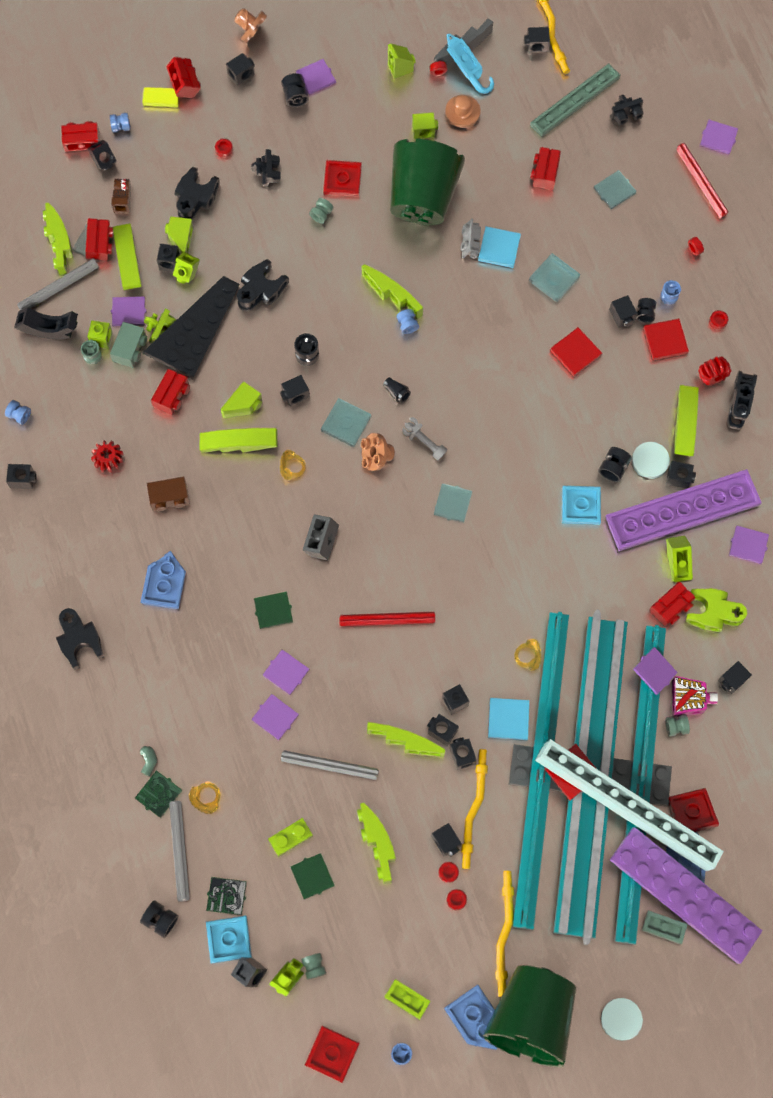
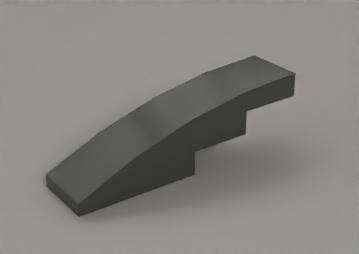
[434,18,493,65]

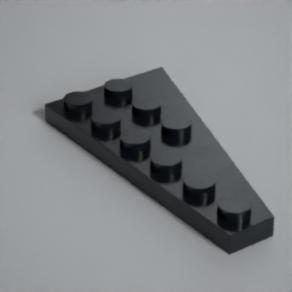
[142,276,240,379]

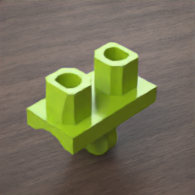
[144,308,177,343]
[269,958,304,997]

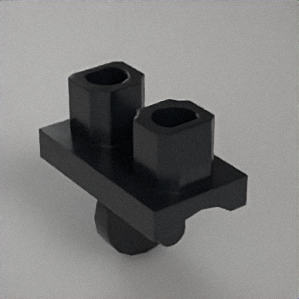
[610,95,644,126]
[251,149,281,187]

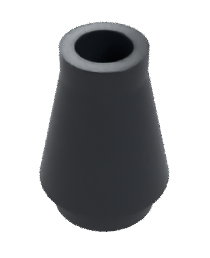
[383,377,411,403]

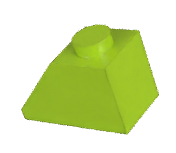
[388,43,416,79]
[165,216,194,255]
[221,381,262,418]
[666,535,693,582]

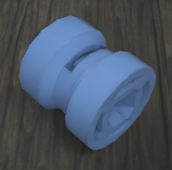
[110,113,130,133]
[660,280,681,305]
[396,309,419,334]
[5,400,31,425]
[391,1043,412,1065]

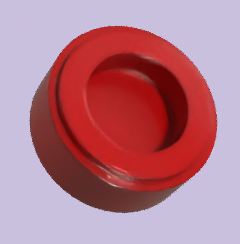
[429,61,448,76]
[215,139,233,157]
[688,237,704,256]
[709,310,729,330]
[438,862,459,883]
[446,889,467,910]

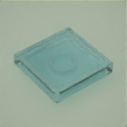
[529,253,580,302]
[321,398,371,447]

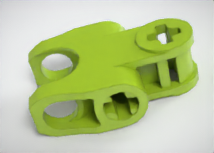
[685,588,747,632]

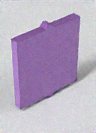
[296,59,336,95]
[700,120,738,155]
[111,296,147,326]
[729,526,769,564]
[633,647,678,695]
[263,650,309,695]
[252,694,299,740]

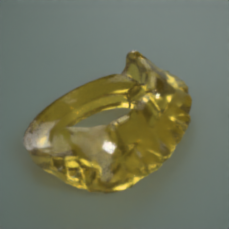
[280,450,306,481]
[514,639,542,671]
[189,783,220,814]

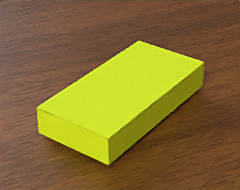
[142,87,179,107]

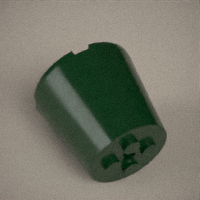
[390,139,465,225]
[483,965,576,1067]

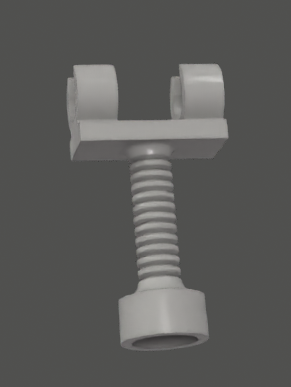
[402,417,448,461]

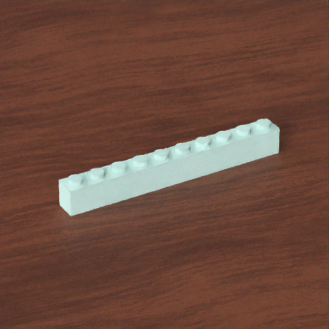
[535,740,724,871]

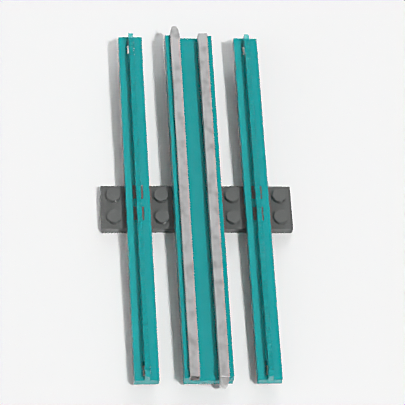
[509,609,672,945]

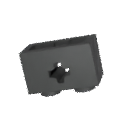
[303,514,339,560]

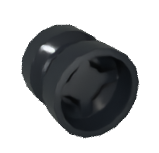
[636,298,657,323]

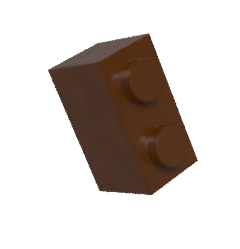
[147,476,190,511]

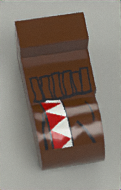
[111,179,131,213]

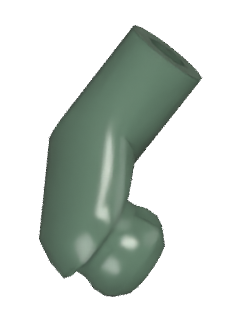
[140,746,157,776]

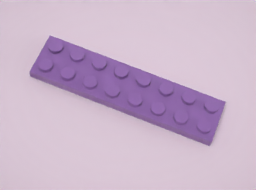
[605,469,762,551]
[610,827,763,964]

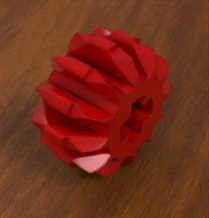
[698,356,731,385]
[91,440,124,472]

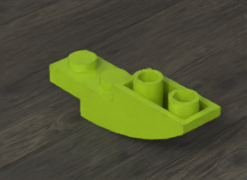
[43,203,73,275]
[357,803,396,884]

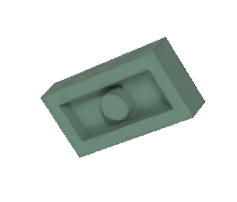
[641,910,688,945]

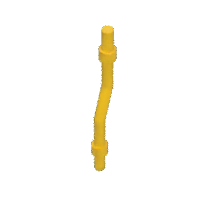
[538,0,570,74]
[461,749,488,869]
[495,871,515,997]

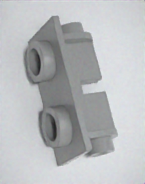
[461,219,481,258]

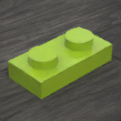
[268,818,313,857]
[384,979,431,1020]

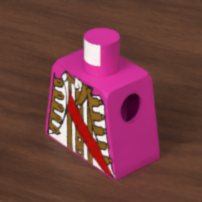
[672,676,718,717]

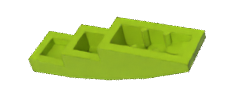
[113,223,142,290]
[362,264,423,319]
[674,385,699,456]
[200,428,277,453]
[367,722,445,757]

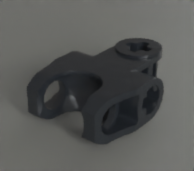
[175,167,220,220]
[237,259,289,312]
[727,371,757,430]
[56,608,104,670]

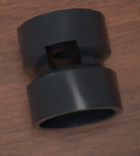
[281,73,309,107]
[294,333,319,366]
[598,447,632,482]
[140,900,179,938]

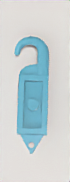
[447,33,494,94]

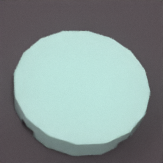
[632,442,670,479]
[601,998,643,1041]

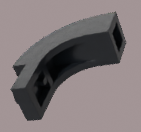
[14,307,78,340]

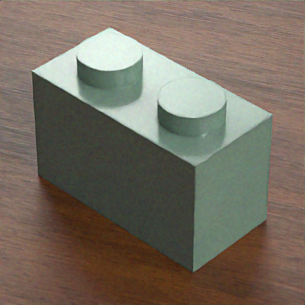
[110,322,147,368]

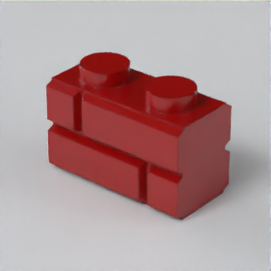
[166,57,201,98]
[61,121,100,152]
[530,147,561,190]
[85,218,113,261]
[151,369,190,415]
[649,582,695,627]

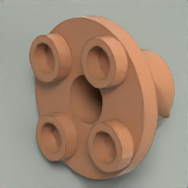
[234,8,267,43]
[445,95,481,128]
[361,433,395,471]

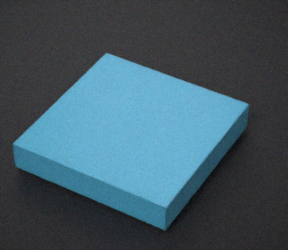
[478,227,521,268]
[562,486,601,525]
[488,698,529,740]
[206,916,252,964]

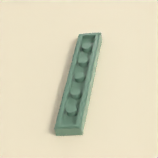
[530,63,620,137]

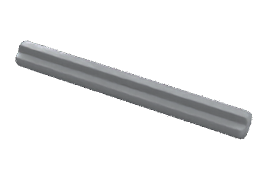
[17,259,99,310]
[281,750,379,780]
[169,801,189,902]

